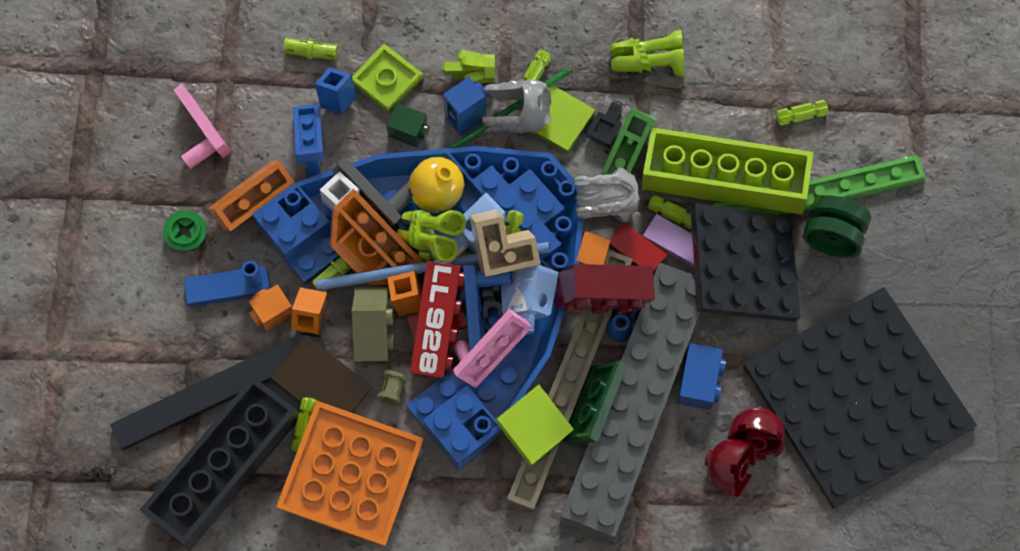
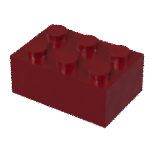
[554,264,655,314]

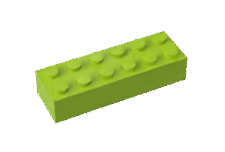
[642,128,814,215]

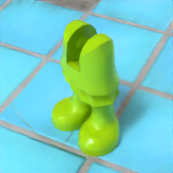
[610,30,685,77]
[397,210,466,263]

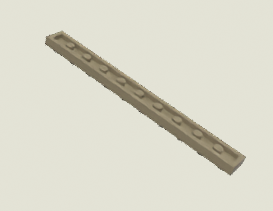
[507,250,633,512]

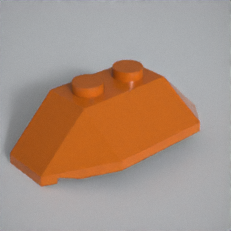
[330,189,423,285]

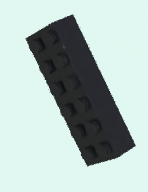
[140,377,298,551]

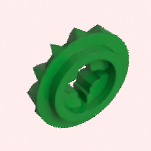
[163,210,207,253]

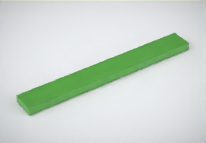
[712,155,926,215]

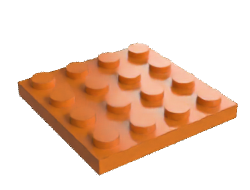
[276,400,424,547]

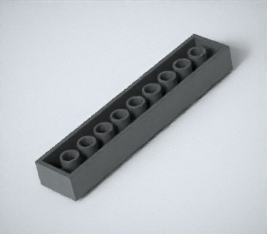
[560,262,700,544]

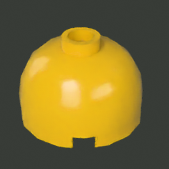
[408,157,465,213]

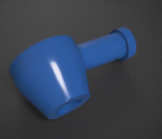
[606,309,639,342]

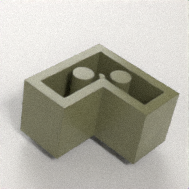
[352,286,394,361]

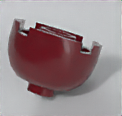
[728,407,785,460]
[704,438,757,497]

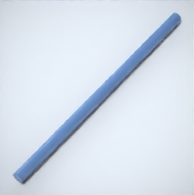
[316,242,550,291]

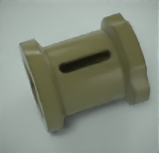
[376,370,407,406]

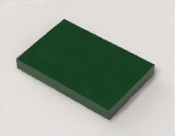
[562,360,627,446]

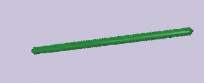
[449,68,570,148]

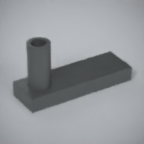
[332,157,413,227]

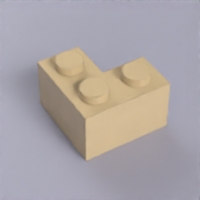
[469,209,540,277]

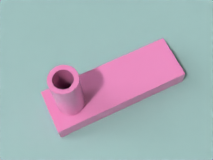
[173,84,231,169]
[453,309,532,388]

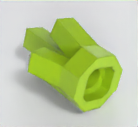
[441,50,495,84]

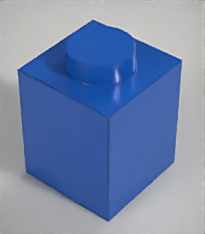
[315,67,357,114]

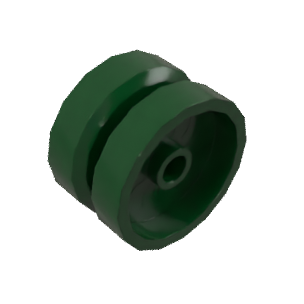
[802,195,872,258]

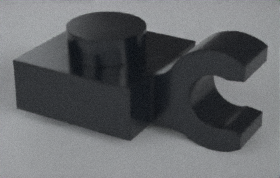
[586,99,623,149]
[482,286,504,321]

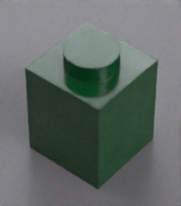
[387,103,430,148]

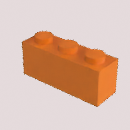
[208,161,295,232]

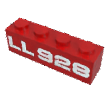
[410,261,465,378]

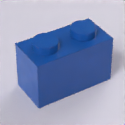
[443,77,487,136]
[677,343,726,410]

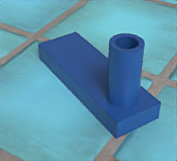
[293,104,324,179]
[184,261,270,307]
[463,265,512,350]

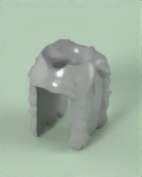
[483,79,552,134]
[573,167,640,222]

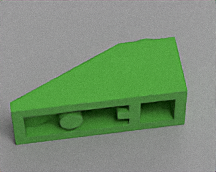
[600,108,659,175]

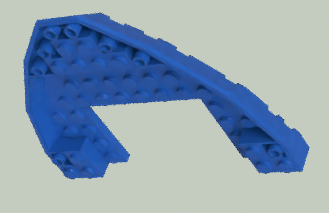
[252,146,583,471]

